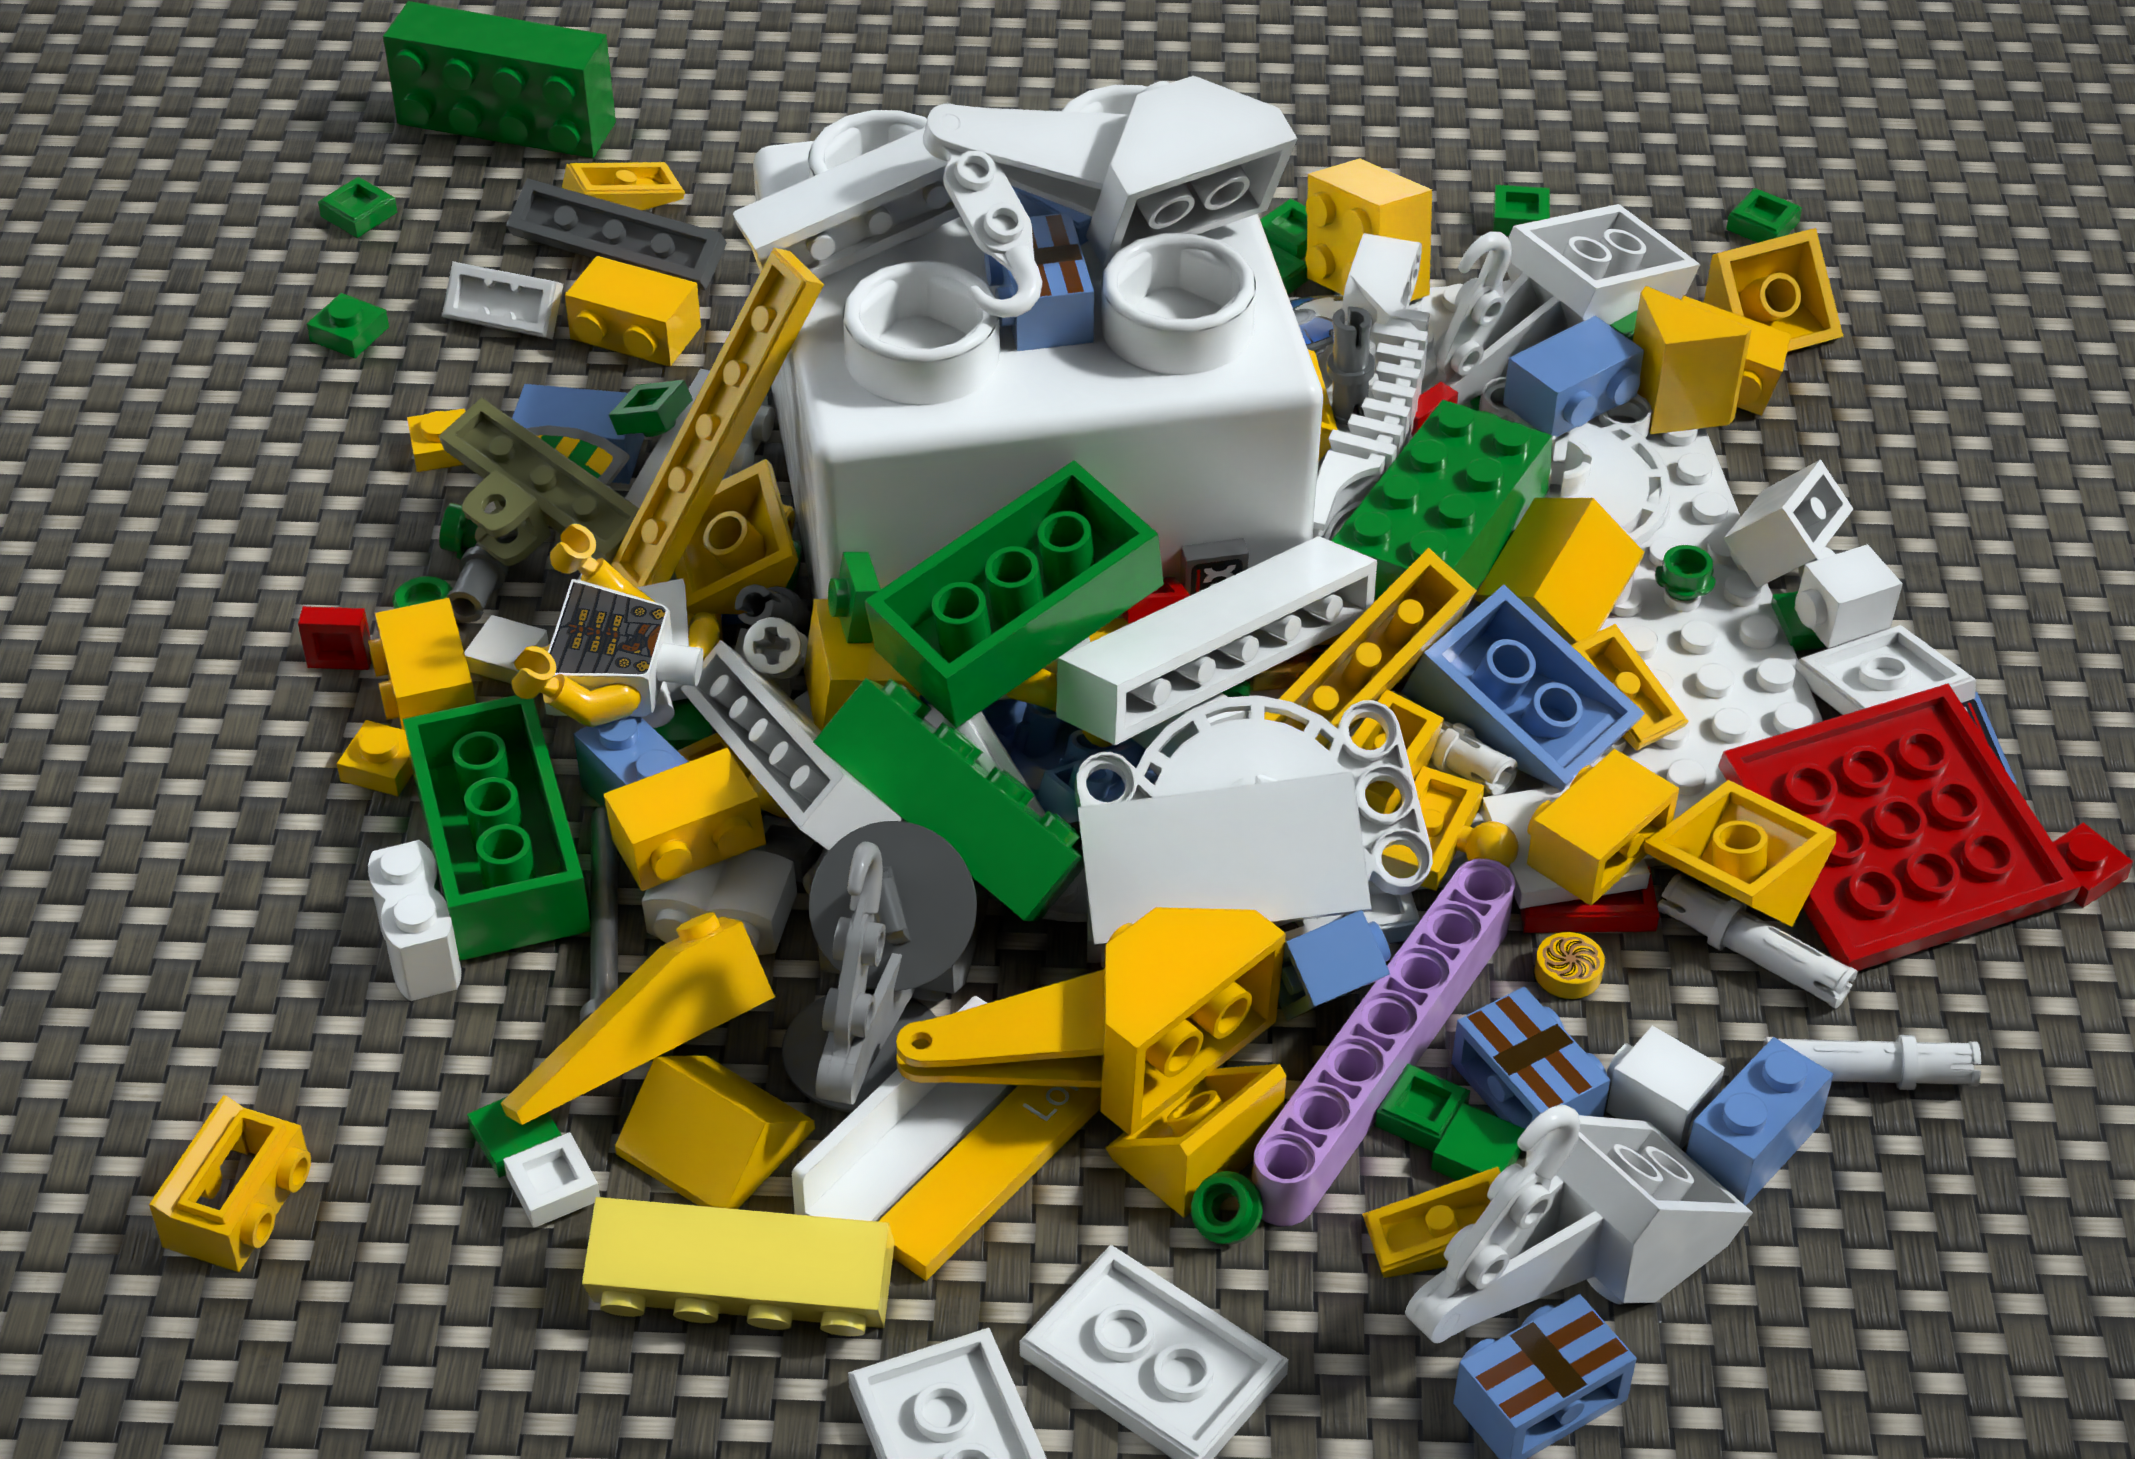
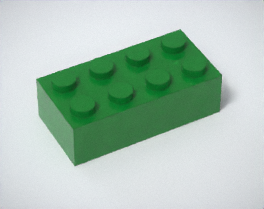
[383,1,616,158]
[1331,399,1553,602]
[865,460,1164,728]
[813,678,1085,921]
[403,695,591,961]

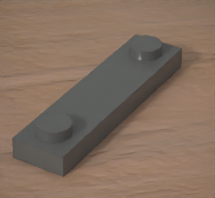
[506,178,727,291]

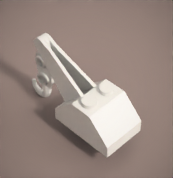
[923,76,1297,318]
[1420,204,1700,405]
[1405,1104,1753,1343]

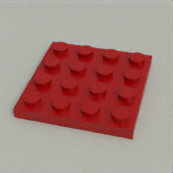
[1718,683,2082,971]

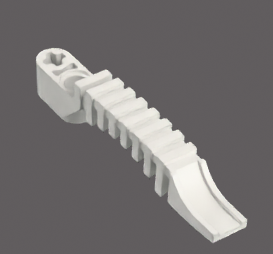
[1312,233,1430,541]

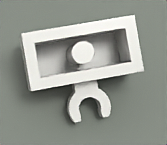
[1724,459,1853,588]

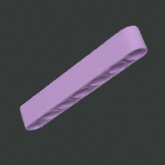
[1252,859,1515,1226]

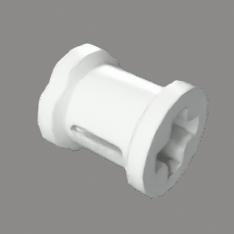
[743,617,808,680]

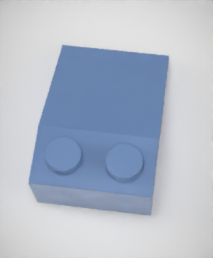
[1401,585,1645,791]

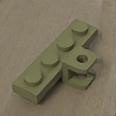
[439,397,639,566]

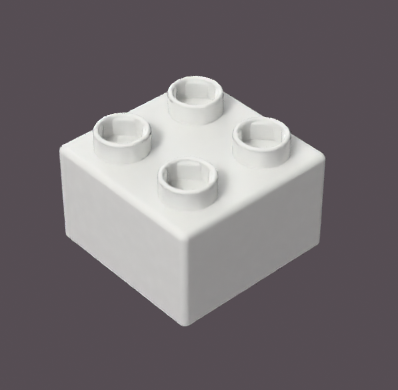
[753,85,1323,618]

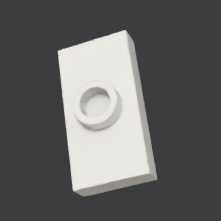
[442,261,564,339]

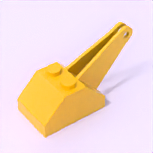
[896,907,1286,1136]

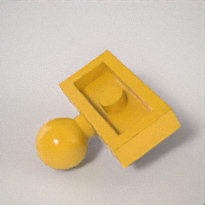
[1381,766,1519,891]

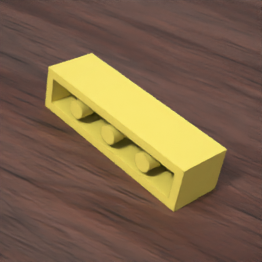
[582,1197,895,1336]

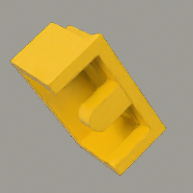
[149,1095,311,1272]

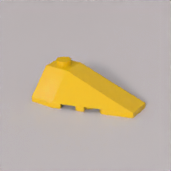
[501,912,775,1125]

